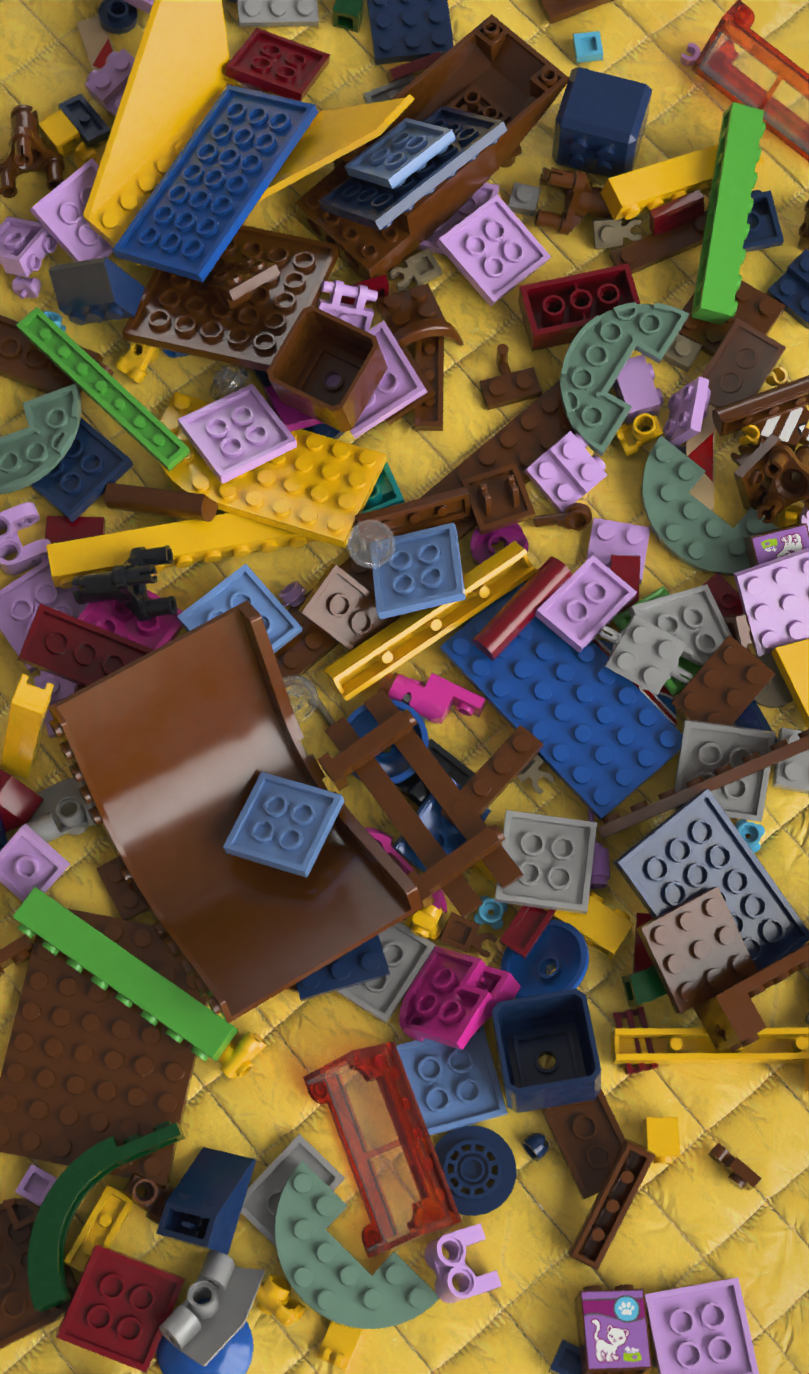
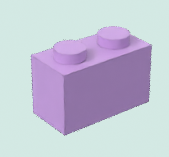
[613,354,664,424]

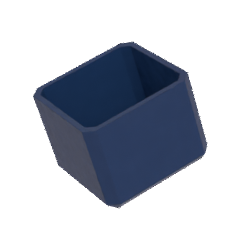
[552,67,652,178]
[492,988,601,1113]

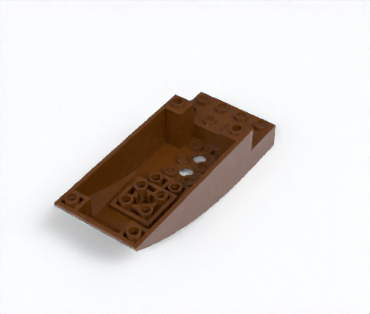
[294,14,569,281]

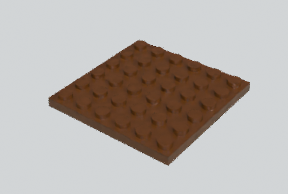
[122,225,340,372]

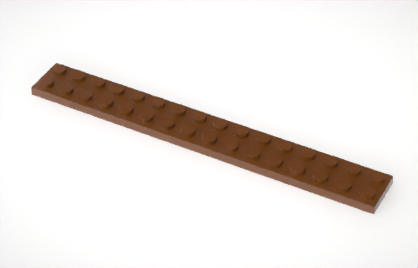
[274,380,576,689]

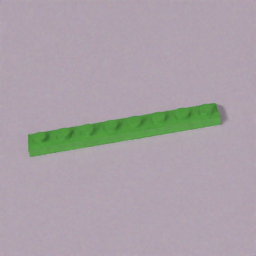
[16,307,190,472]

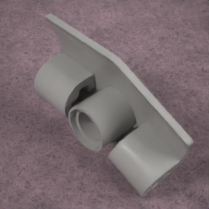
[26,778,96,843]
[159,1251,265,1366]

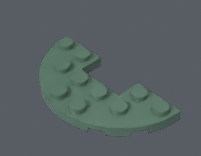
[560,302,689,456]
[0,383,82,495]
[641,436,777,576]
[274,1161,440,1329]

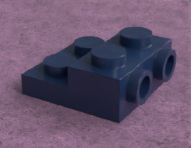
[743,190,784,252]
[766,249,809,329]

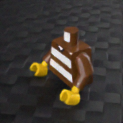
[739,367,809,452]

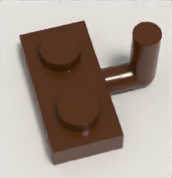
[480,344,542,410]

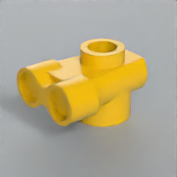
[114,342,160,384]
[616,413,664,457]
[406,905,442,941]
[218,1032,267,1079]
[255,1274,306,1327]

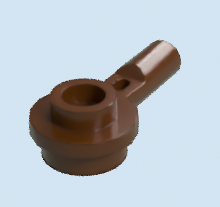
[534,503,592,530]

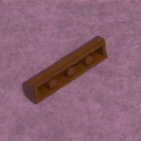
[712,375,809,437]
[104,483,218,522]
[568,1139,656,1271]

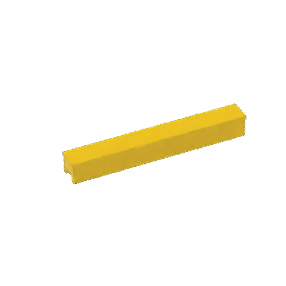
[322,541,537,701]
[0,674,54,779]
[610,1027,809,1064]

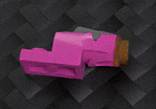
[378,672,485,724]

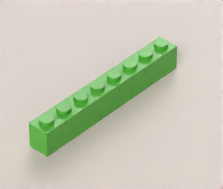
[691,102,766,325]
[13,887,238,1062]

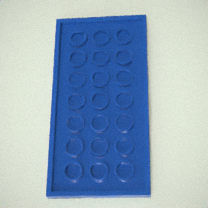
[112,85,318,282]
[440,577,682,821]

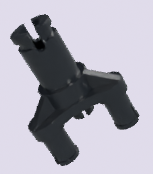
[72,545,177,622]

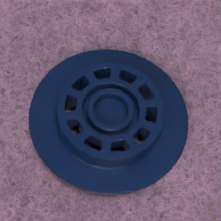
[428,1126,516,1216]

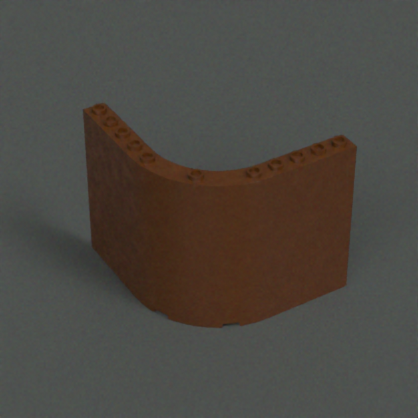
[48,600,423,1024]

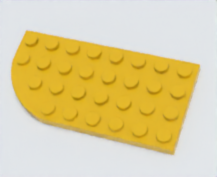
[158,392,386,548]

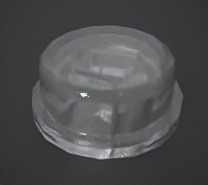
[209,364,252,400]
[347,520,395,568]
[282,675,318,723]

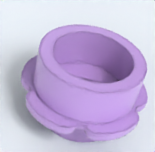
[279,581,306,607]

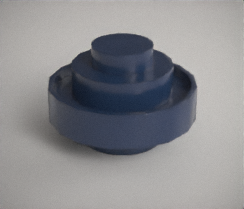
[98,0,138,34]

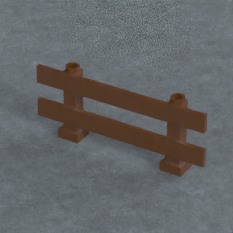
[318,689,523,919]

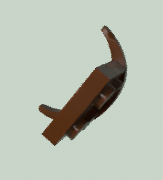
[376,283,464,348]

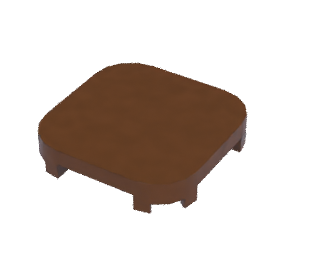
[0,1198,77,1350]

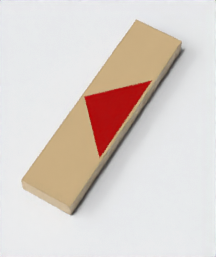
[77,16,114,115]
[685,405,715,512]

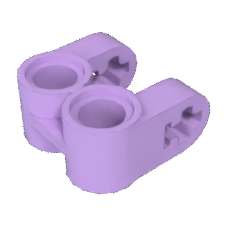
[0,502,51,575]
[424,1223,502,1303]

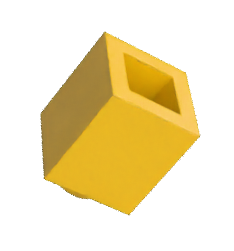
[38,109,82,159]
[643,1117,680,1165]

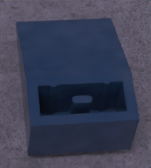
[156,1147,256,1255]

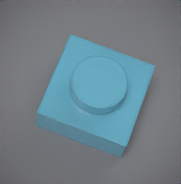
[572,31,604,63]

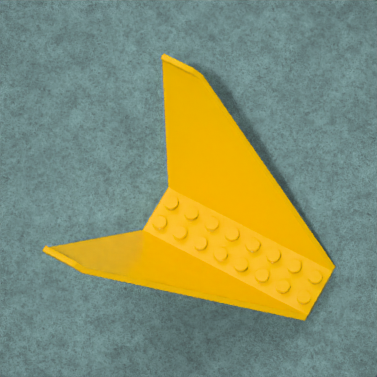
[83,0,415,266]

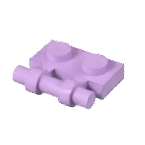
[317,280,378,332]

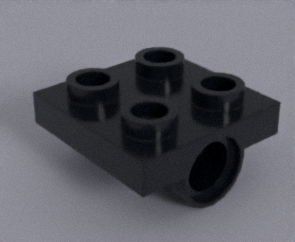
[395,739,475,807]

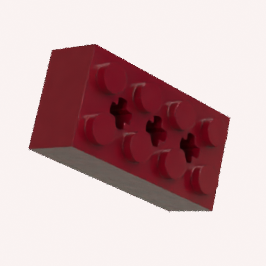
[518,263,641,351]

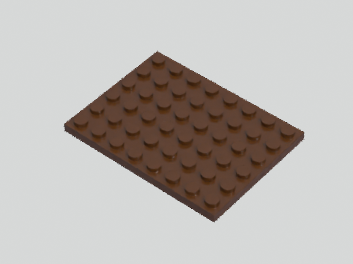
[0,908,209,1186]

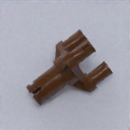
[0,105,65,198]
[534,167,626,236]
[757,444,809,524]

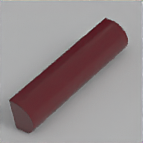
[471,556,572,661]

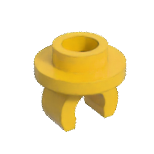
[73,142,101,169]
[778,505,803,527]

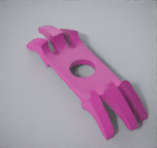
[365,827,447,914]

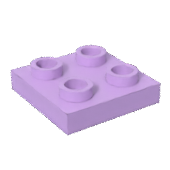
[663,376,711,446]

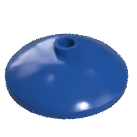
[347,700,429,784]
[501,920,589,999]
[156,1298,254,1374]

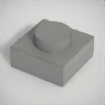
[508,182,541,217]

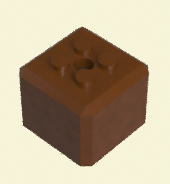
[267,306,387,432]

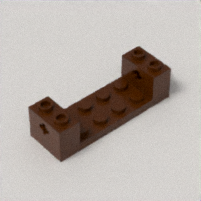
[693,943,809,1052]

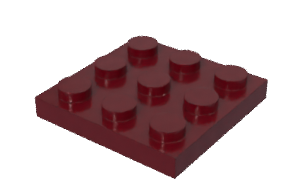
[225,28,330,101]
[56,1242,185,1373]

